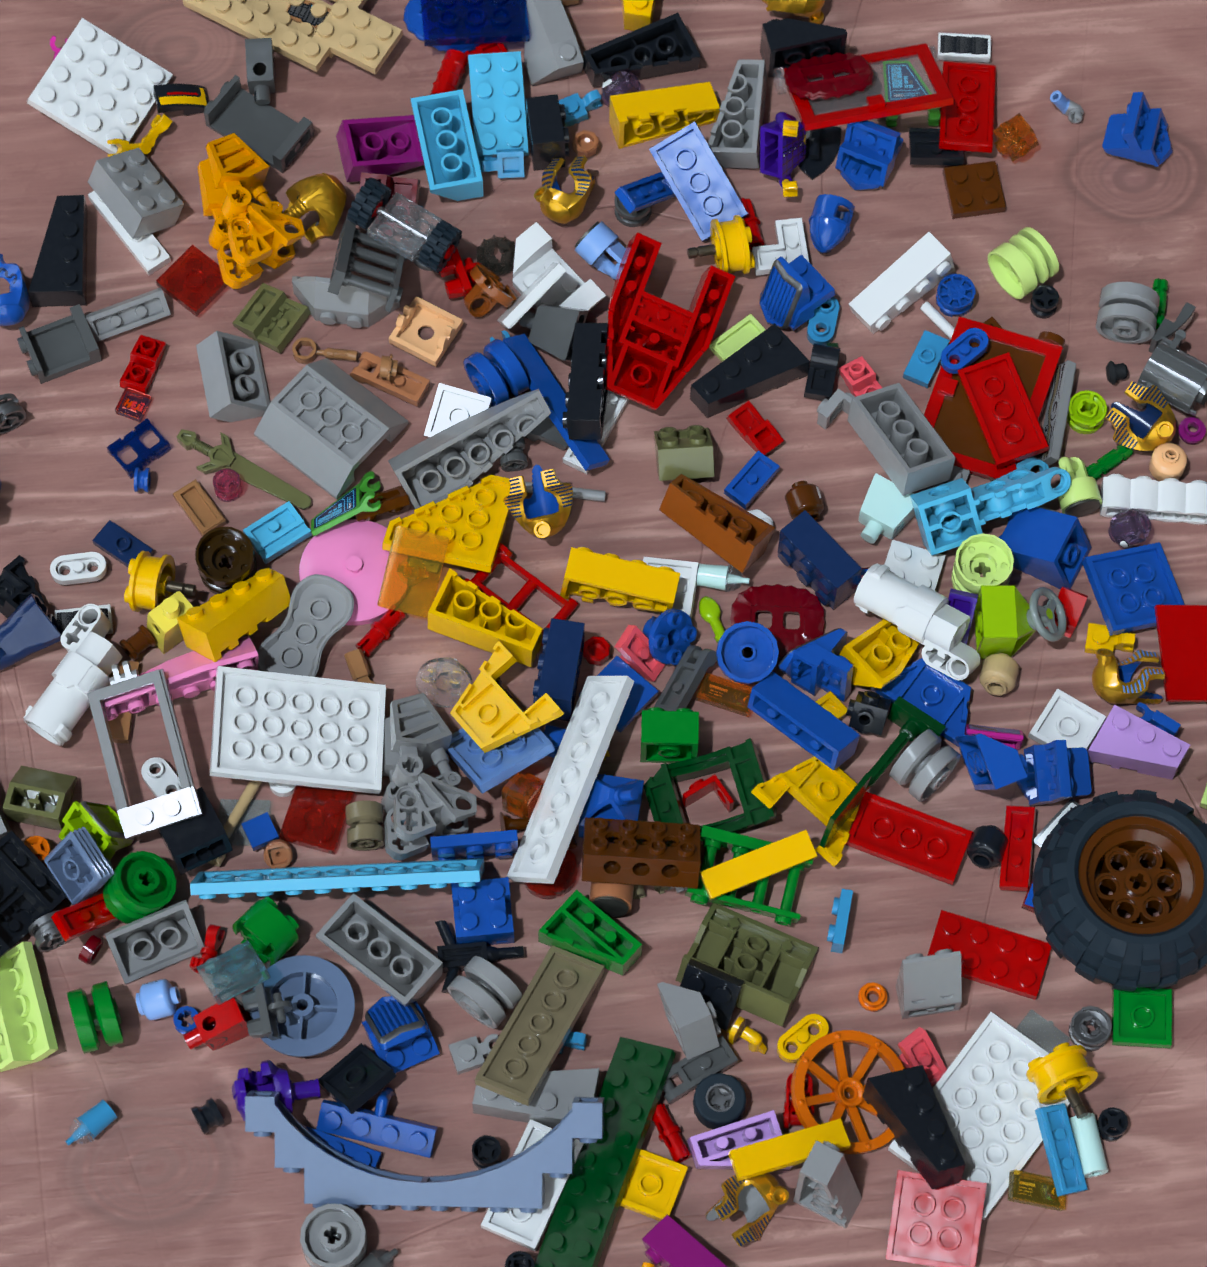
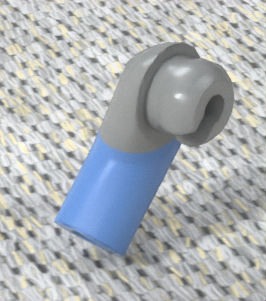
[1050,91,1084,123]

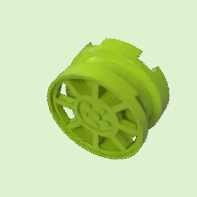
[1067,390,1107,434]

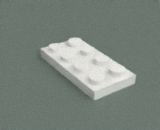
[481,1119,584,1251]

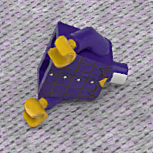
[760,112,810,197]

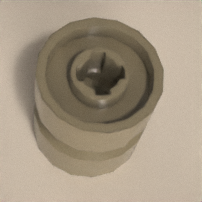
[345,801,384,851]

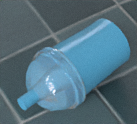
[65,1100,117,1146]

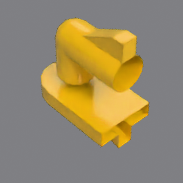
[727,1016,768,1055]

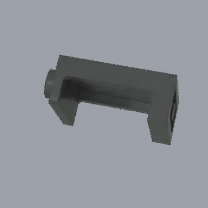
[17,304,102,384]

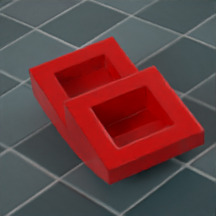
[726,400,784,455]

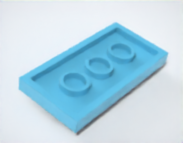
[468,51,529,158]

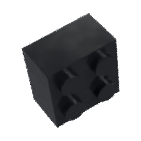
[526,94,570,171]

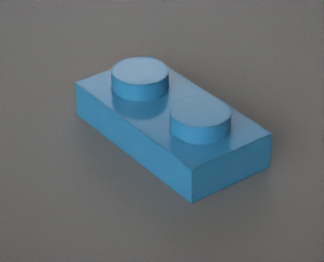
[827,889,853,953]

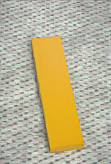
[699,830,817,900]
[728,1118,851,1181]

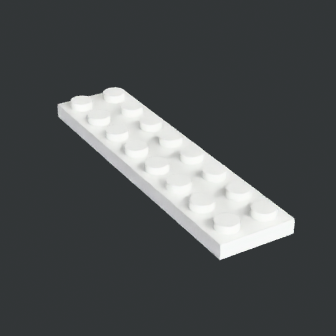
[507,676,634,884]

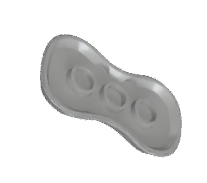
[257,574,354,677]

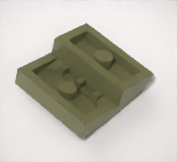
[232,283,311,354]

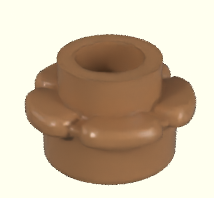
[379,354,398,381]

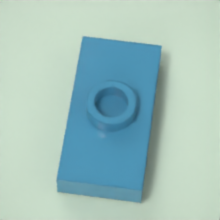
[903,330,950,388]

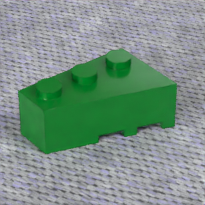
[538,889,642,976]

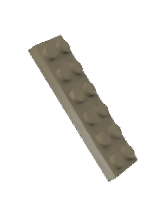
[475,945,604,1106]

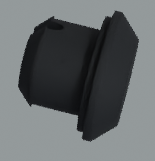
[1106,361,1128,385]

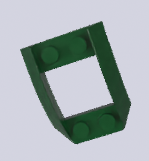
[644,738,777,841]

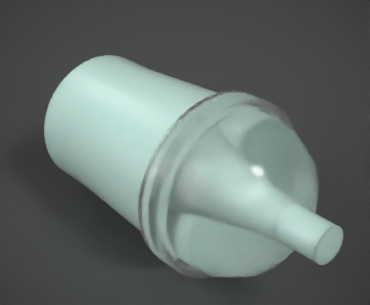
[697,564,750,593]

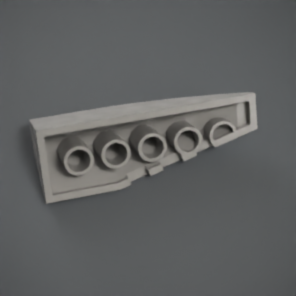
[388,389,551,509]

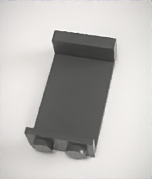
[204,75,314,173]

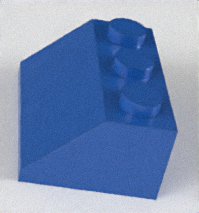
[955,733,1028,790]

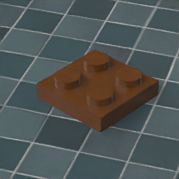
[943,161,1006,219]

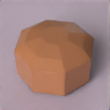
[573,130,599,158]

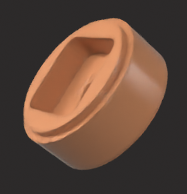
[264,839,292,868]

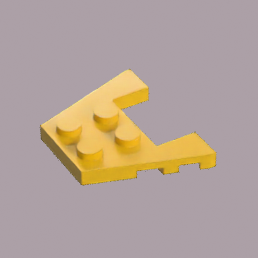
[450,641,564,753]
[751,757,860,867]

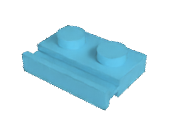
[243,501,312,564]

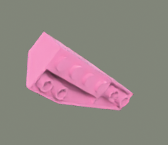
[103,635,258,721]

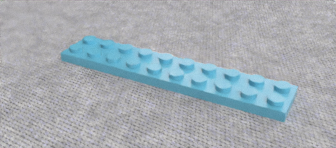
[190,858,485,899]

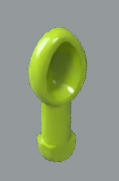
[699,596,725,643]

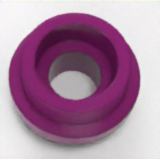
[1178,417,1206,444]

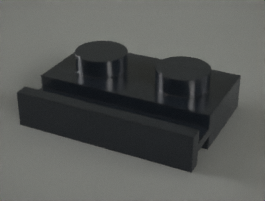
[909,128,964,166]

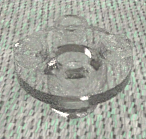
[416,657,473,708]

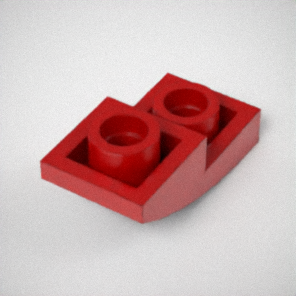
[120,335,166,395]

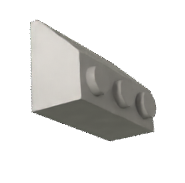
[196,331,270,422]

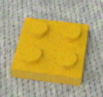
[620,1149,688,1221]

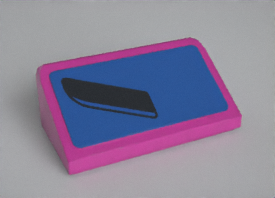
[965,724,1024,750]

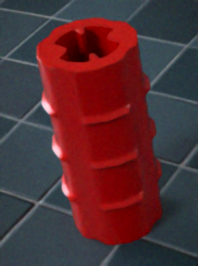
[430,49,468,95]

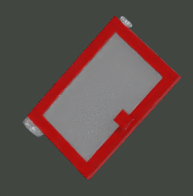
[774,43,953,131]

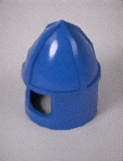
[809,194,855,253]

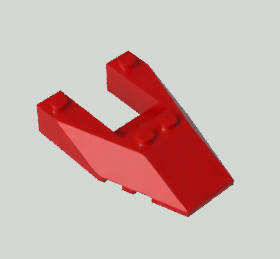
[606,232,735,410]

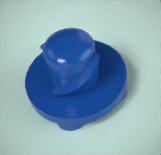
[643,608,697,665]

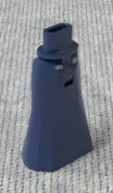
[0,594,64,670]

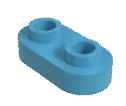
[807,297,839,345]

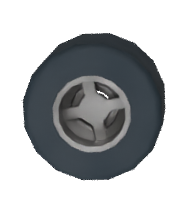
[693,1073,747,1130]

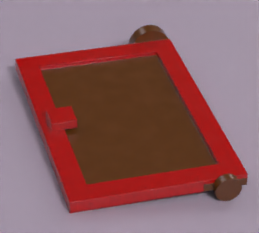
[924,316,1065,481]

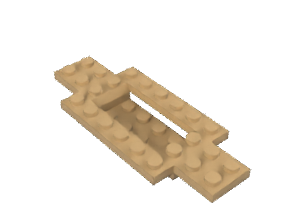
[183,0,403,75]

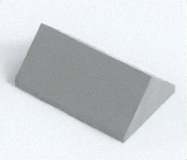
[105,900,204,984]

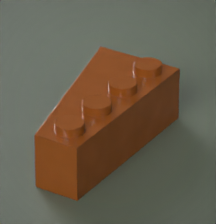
[659,474,775,574]

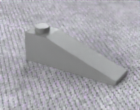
[524,0,584,86]

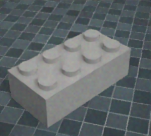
[847,383,955,496]

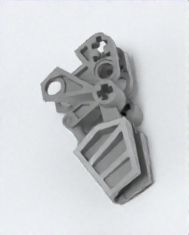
[381,693,477,860]

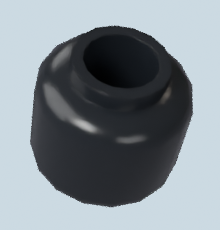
[967,825,1008,868]

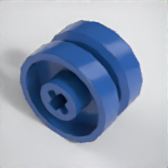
[463,339,529,407]
[716,621,779,684]

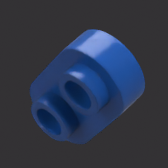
[941,328,988,374]

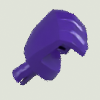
[232,1060,320,1121]

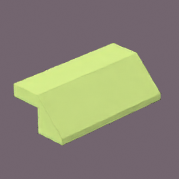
[0,942,58,1072]

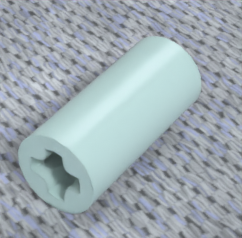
[1069,1113,1109,1178]

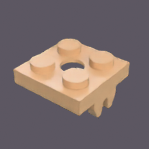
[389,296,463,367]

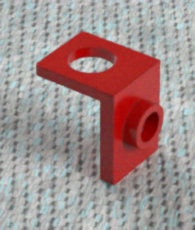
[1045,586,1088,638]
[682,774,734,812]

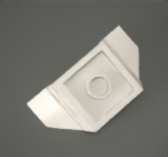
[513,222,606,311]

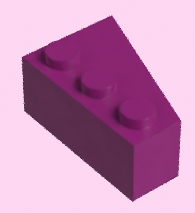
[642,1215,727,1267]

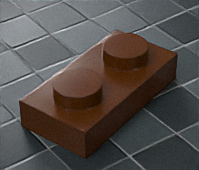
[355,485,410,521]

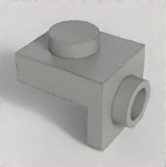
[817,389,854,430]

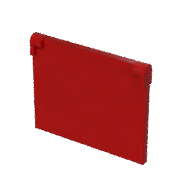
[1154,605,1207,702]

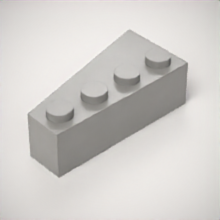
[708,59,767,169]
[472,1068,599,1128]

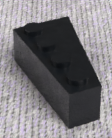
[28,195,88,307]
[563,323,609,440]
[690,323,810,418]

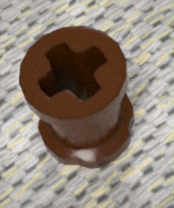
[119,625,157,661]

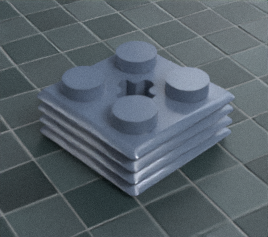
[44,827,114,905]

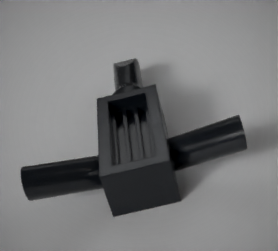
[435,920,524,993]

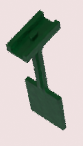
[819,696,946,848]

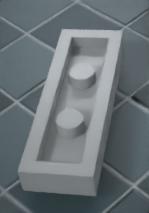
[85,287,171,342]

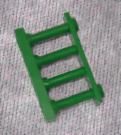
[685,825,813,926]

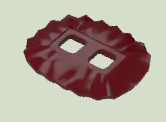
[783,52,875,101]
[730,584,825,657]

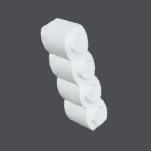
[1100,474,1207,524]

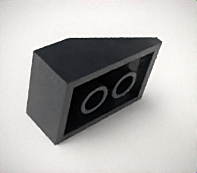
[760,18,847,78]

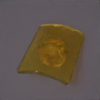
[377,525,449,618]

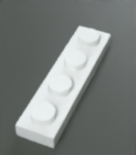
[88,191,171,276]

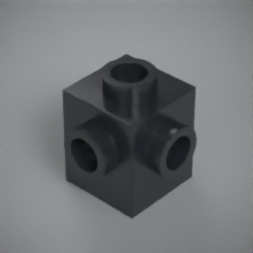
[846,691,891,735]

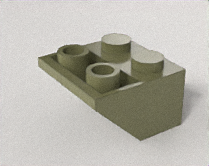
[654,425,714,481]
[3,766,77,831]

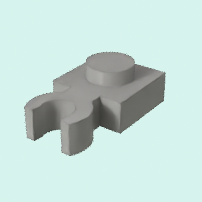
[448,1034,498,1075]

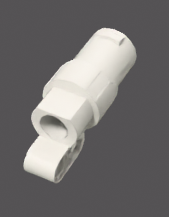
[854,563,980,680]
[23,604,122,746]

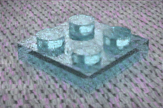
[196,941,271,1005]

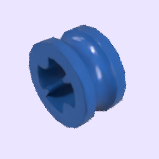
[134,467,151,492]
[173,1006,198,1034]

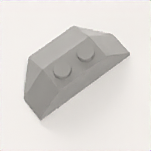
[292,276,401,328]

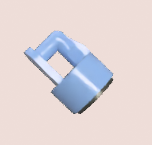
[574,221,626,280]

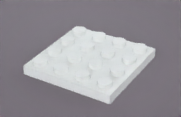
[27,18,173,154]

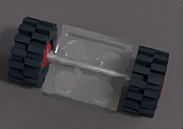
[347,178,462,273]

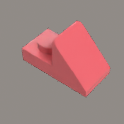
[614,625,665,682]
[897,1027,947,1086]

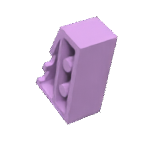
[1088,705,1190,780]
[687,1110,793,1170]

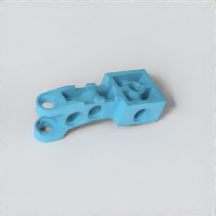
[910,457,1071,556]

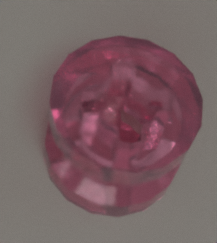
[213,468,242,502]

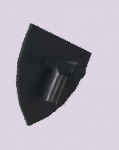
[798,126,841,180]

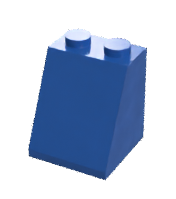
[998,507,1092,589]

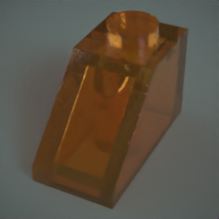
[502,772,543,818]

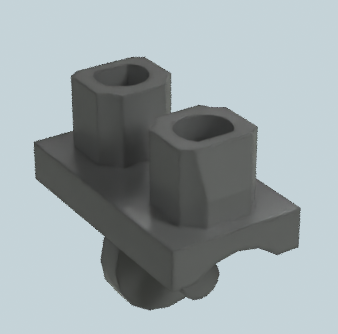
[242,982,293,1041]

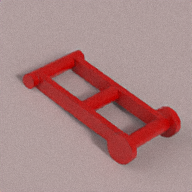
[464,543,579,646]

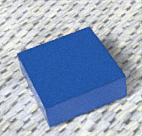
[241,812,280,851]

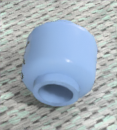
[135,979,181,1020]

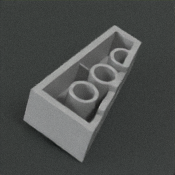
[793,1140,862,1229]

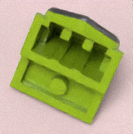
[58,801,134,861]

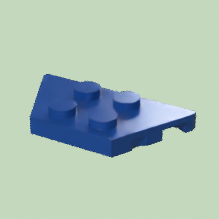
[871,658,971,746]

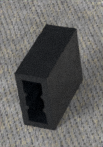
[157,787,233,875]

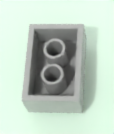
[88,148,184,239]

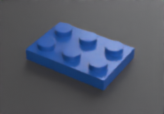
[430,830,518,861]

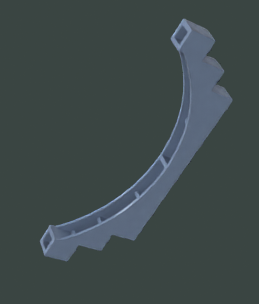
[245,1091,605,1213]

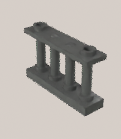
[328,214,411,312]

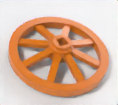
[791,1030,904,1154]

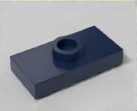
[92,520,154,567]

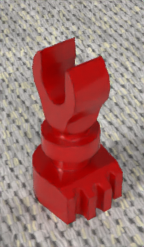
[189,924,225,977]

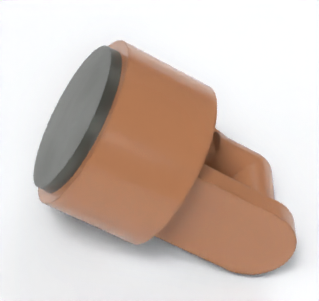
[589,882,634,917]

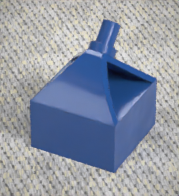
[579,774,644,837]

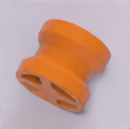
[23,836,52,867]

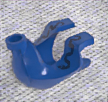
[0,254,30,326]

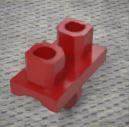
[439,247,482,300]

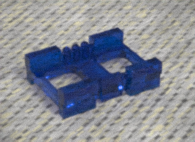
[107,418,171,479]

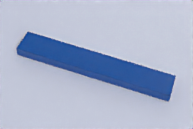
[502,334,610,471]

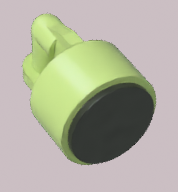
[1058,457,1102,517]

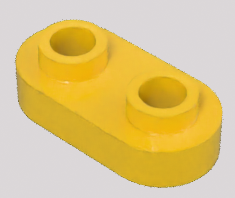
[777,1014,829,1063]

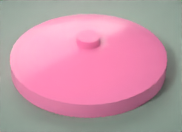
[299,519,411,626]

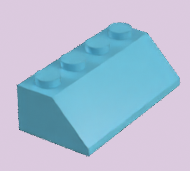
[411,89,484,201]

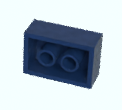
[778,510,862,610]
[533,618,585,721]

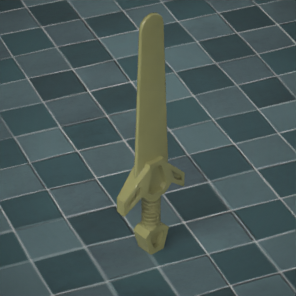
[177,429,311,509]

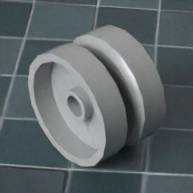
[1096,282,1160,344]
[889,729,961,802]
[447,956,522,1029]
[300,1204,368,1267]

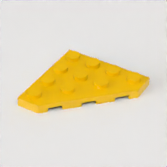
[382,475,510,573]

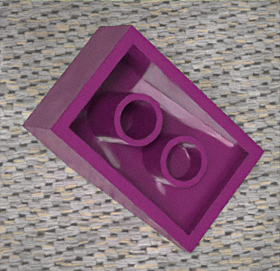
[336,115,424,182]

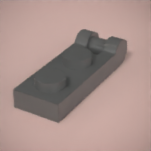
[654,645,717,711]
[663,1035,738,1104]

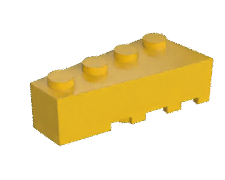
[560,547,680,613]

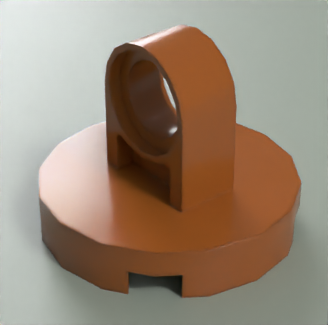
[464,264,517,317]

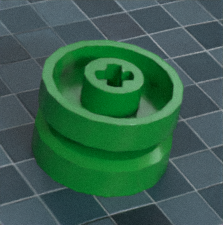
[103,851,176,924]
[67,981,124,1054]

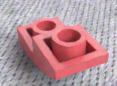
[839,356,882,397]

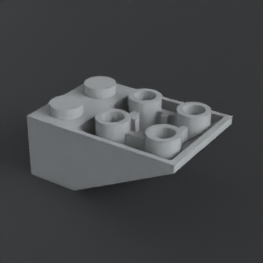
[896,949,962,1019]

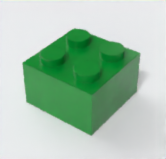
[640,707,699,763]

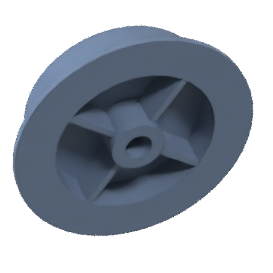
[250,955,355,1057]

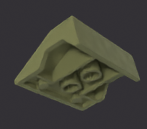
[676,903,819,1027]

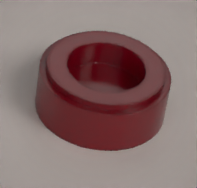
[78,935,103,965]

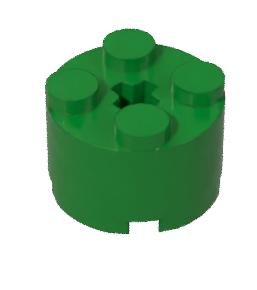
[232,896,299,966]

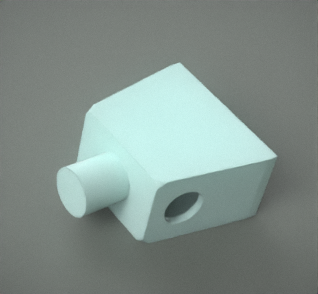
[858,473,915,544]

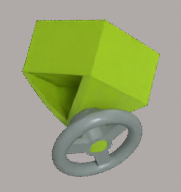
[974,586,1066,659]

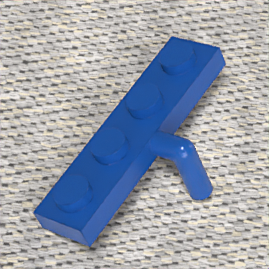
[316,1087,438,1158]

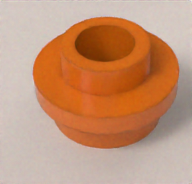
[858,982,887,1012]

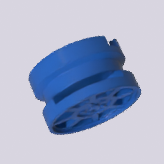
[936,274,975,317]

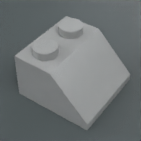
[657,982,721,1060]

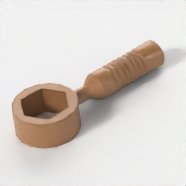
[292,338,358,364]

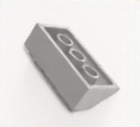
[316,893,443,1007]

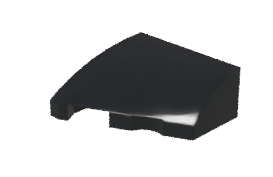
[0,555,45,618]

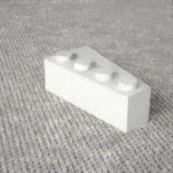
[849,232,955,334]

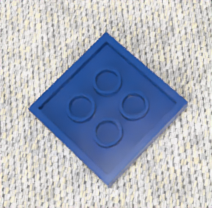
[1082,542,1185,636]

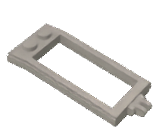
[87,660,203,839]

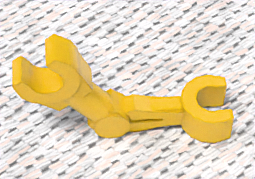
[107,114,172,157]

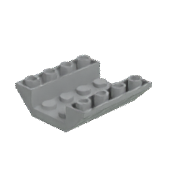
[254,358,409,500]

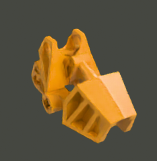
[198,133,305,289]

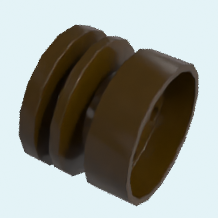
[195,527,257,594]

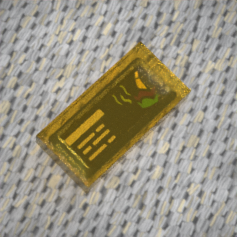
[1008,1170,1066,1211]

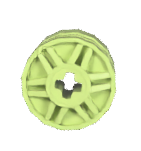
[988,227,1059,299]
[951,533,1014,594]

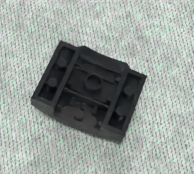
[0,830,67,958]

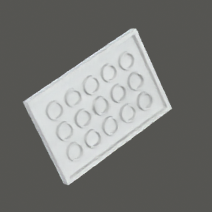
[209,666,386,794]
[888,1012,1070,1220]

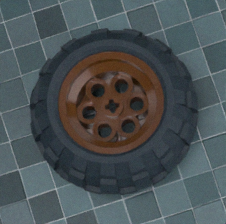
[1032,790,1207,992]

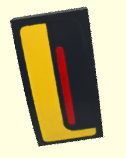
[153,84,208,115]

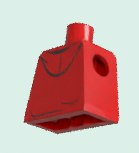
[183,995,251,1050]

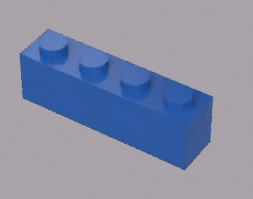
[747,672,860,771]

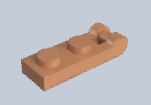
[350,351,430,407]

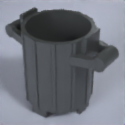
[1134,329,1207,416]

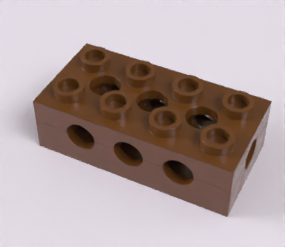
[582,817,700,888]

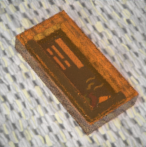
[696,673,753,717]

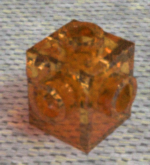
[993,113,1039,162]

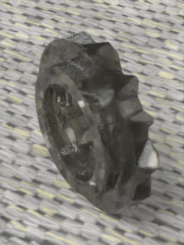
[476,235,515,275]

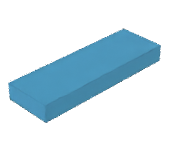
[1035,1103,1088,1197]

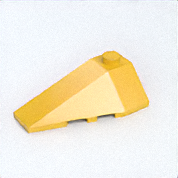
[839,619,919,688]

